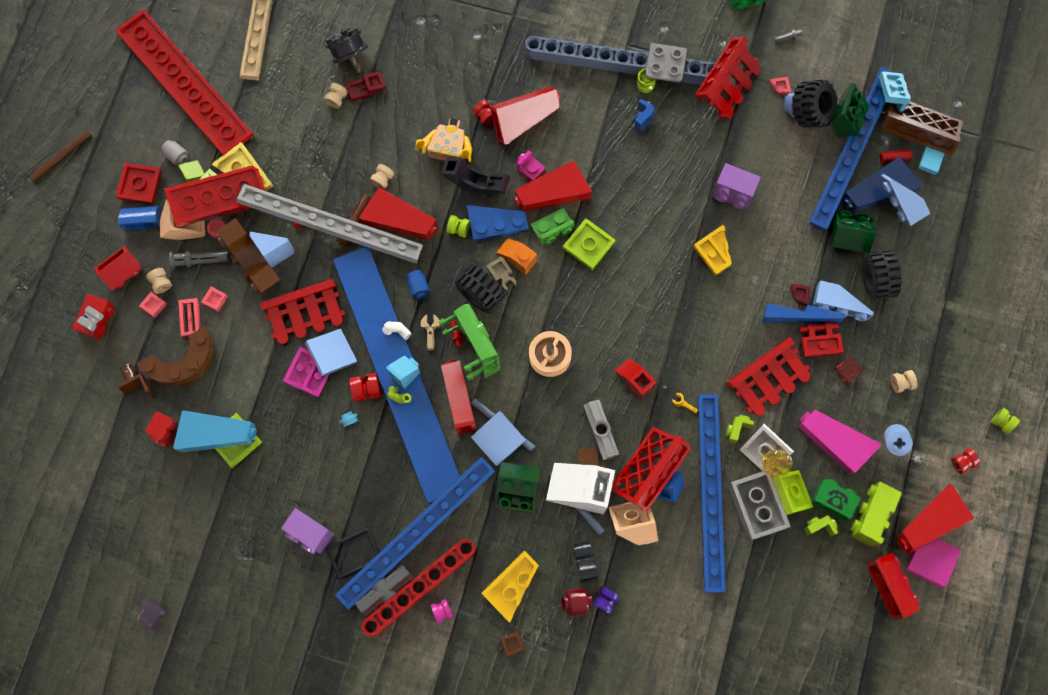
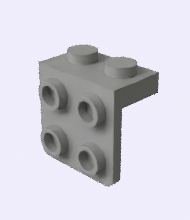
[646,43,687,82]

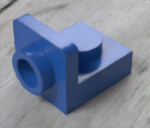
[634,99,655,132]

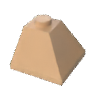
[160,199,205,240]
[609,502,658,545]

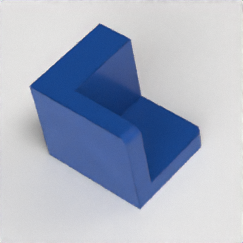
[657,471,684,503]

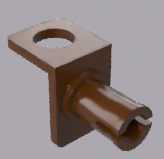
[118,364,155,398]

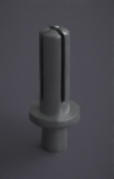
[775,29,803,43]

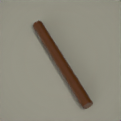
[29,130,92,182]

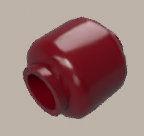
[561,588,592,616]

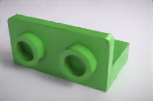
[531,208,574,245]

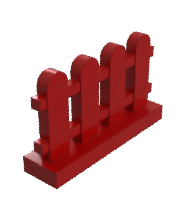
[695,37,761,118]
[260,279,345,344]
[725,337,810,416]

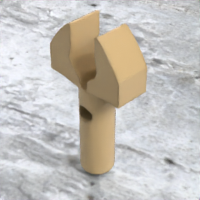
[421,314,440,351]

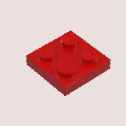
[115,163,162,205]

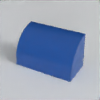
[118,206,161,231]

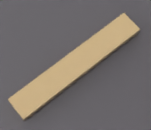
[240,0,273,80]

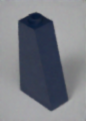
[842,157,923,213]

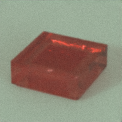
[834,357,863,384]

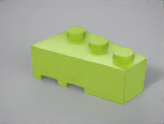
[850,482,902,548]

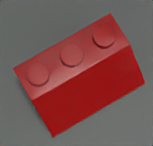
[866,553,920,620]

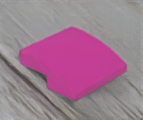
[282,347,329,397]
[906,539,960,589]

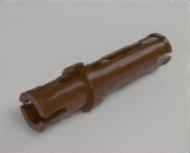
[336,193,371,246]

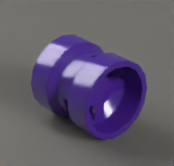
[593,587,620,614]

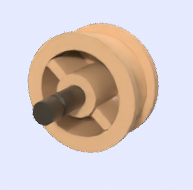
[529,331,572,377]

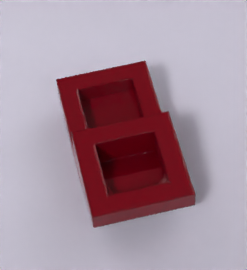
[345,71,386,102]

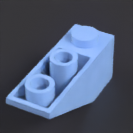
[881,174,930,226]
[813,281,874,321]

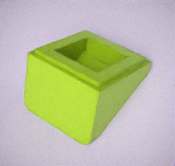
[179,160,205,182]

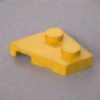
[693,225,732,276]

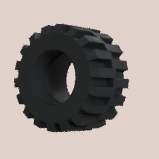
[792,80,838,128]
[862,250,902,301]
[454,264,505,314]

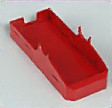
[164,166,266,228]

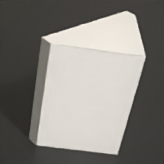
[740,424,794,474]

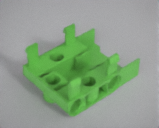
[439,304,500,380]

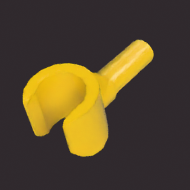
[672,393,698,414]

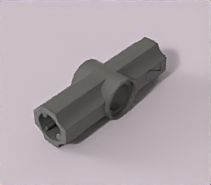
[355,565,414,617]

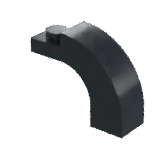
[441,157,511,196]

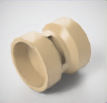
[323,83,348,109]
[369,164,394,190]
[146,268,172,294]
[891,370,917,393]

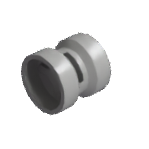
[77,306,104,332]

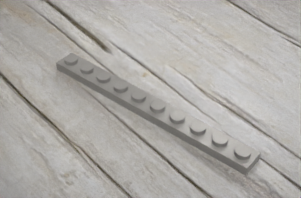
[237,184,423,264]

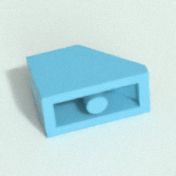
[386,355,420,389]

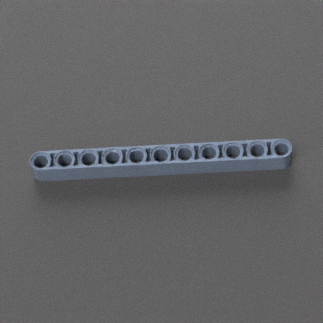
[525,36,715,85]

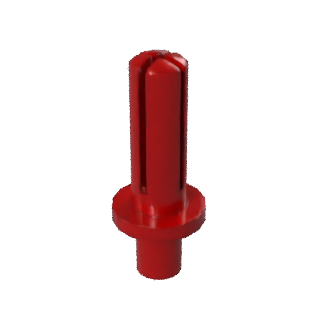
[449,321,463,348]

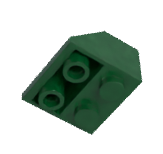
[831,83,869,137]
[831,210,876,253]
[495,462,540,513]

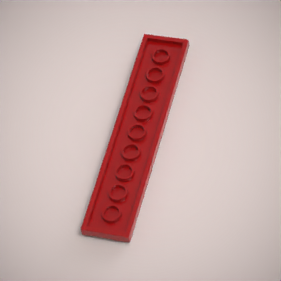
[115,9,254,156]

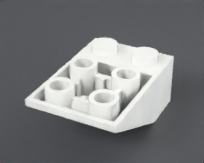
[546,463,615,515]

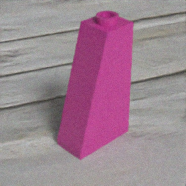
[798,410,881,476]

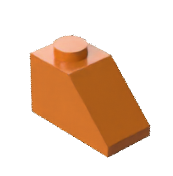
[496,239,537,275]

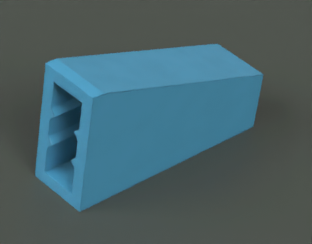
[173,410,257,452]

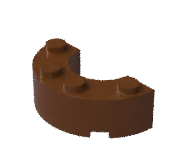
[217,218,280,293]
[136,326,215,387]

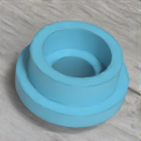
[339,411,358,427]

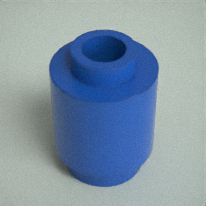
[406,270,430,300]

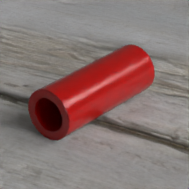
[880,149,912,164]

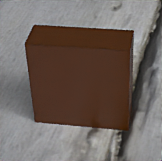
[577,447,599,466]
[500,631,525,657]

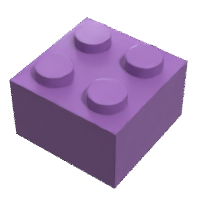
[712,163,761,210]
[281,508,335,554]

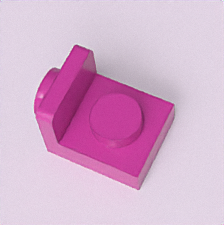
[517,150,546,181]

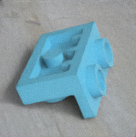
[879,71,910,112]

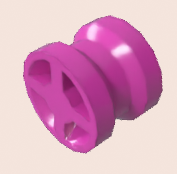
[431,599,453,624]

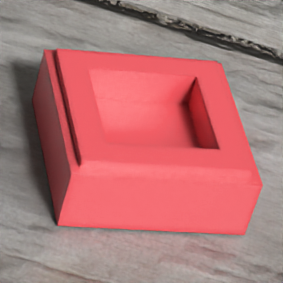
[201,287,228,312]
[139,292,167,318]

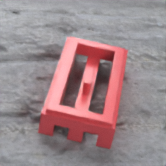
[178,298,201,338]

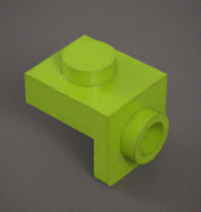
[726,415,754,444]
[804,515,838,537]

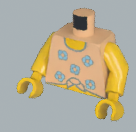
[415,118,472,162]

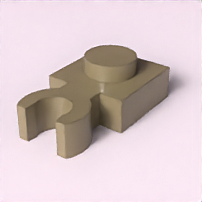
[486,256,517,292]

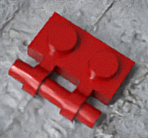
[799,321,843,358]

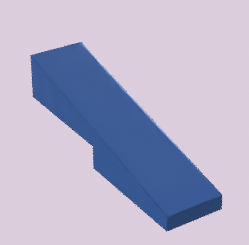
[762,303,845,324]

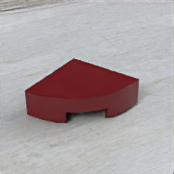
[790,283,810,306]

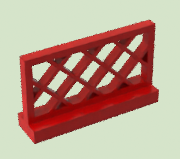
[611,427,691,512]

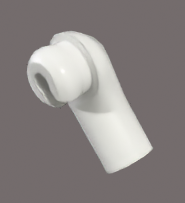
[382,321,412,340]

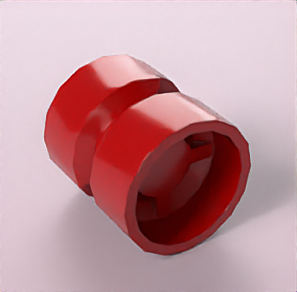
[349,373,382,402]

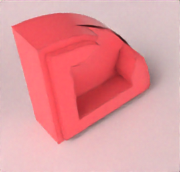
[769,77,792,96]

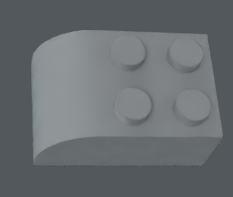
[728,470,790,540]

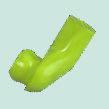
[387,386,411,404]

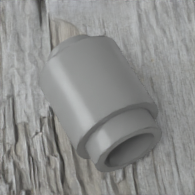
[161,140,189,166]

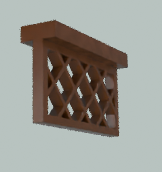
[881,102,963,156]

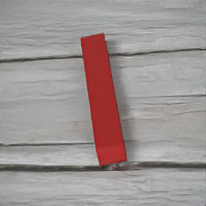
[362,539,476,636]

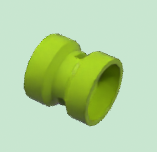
[637,68,656,93]
[446,215,470,238]
[991,407,1020,435]

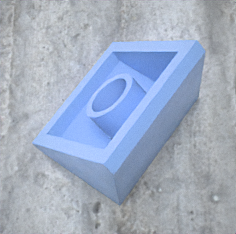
[250,232,295,268]

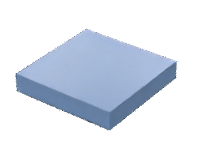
[305,329,357,376]
[471,411,526,466]

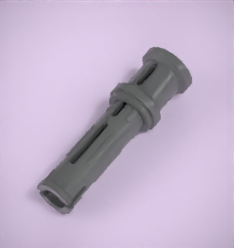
[169,251,229,268]

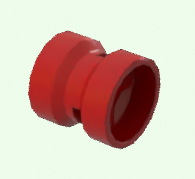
[472,100,493,126]
[951,448,980,475]

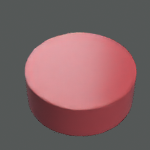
[207,219,225,239]

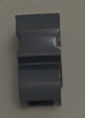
[574,541,599,582]

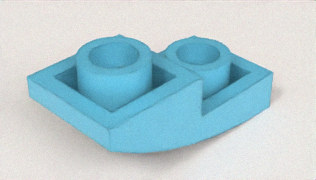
[918,146,944,175]

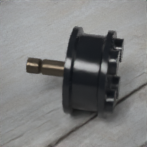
[324,27,368,74]

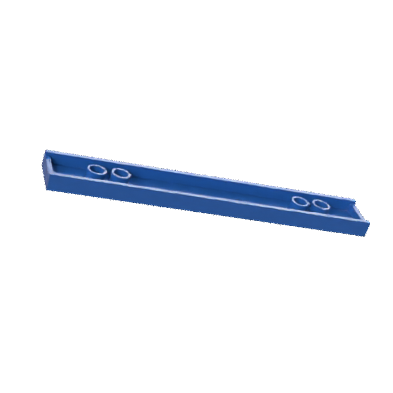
[333,247,460,505]

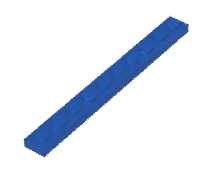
[809,67,895,231]
[698,395,725,593]
[335,457,495,610]

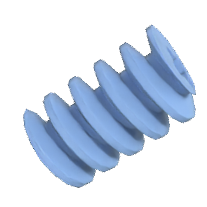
[884,424,913,456]

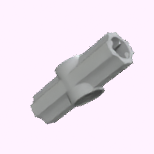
[583,400,619,461]

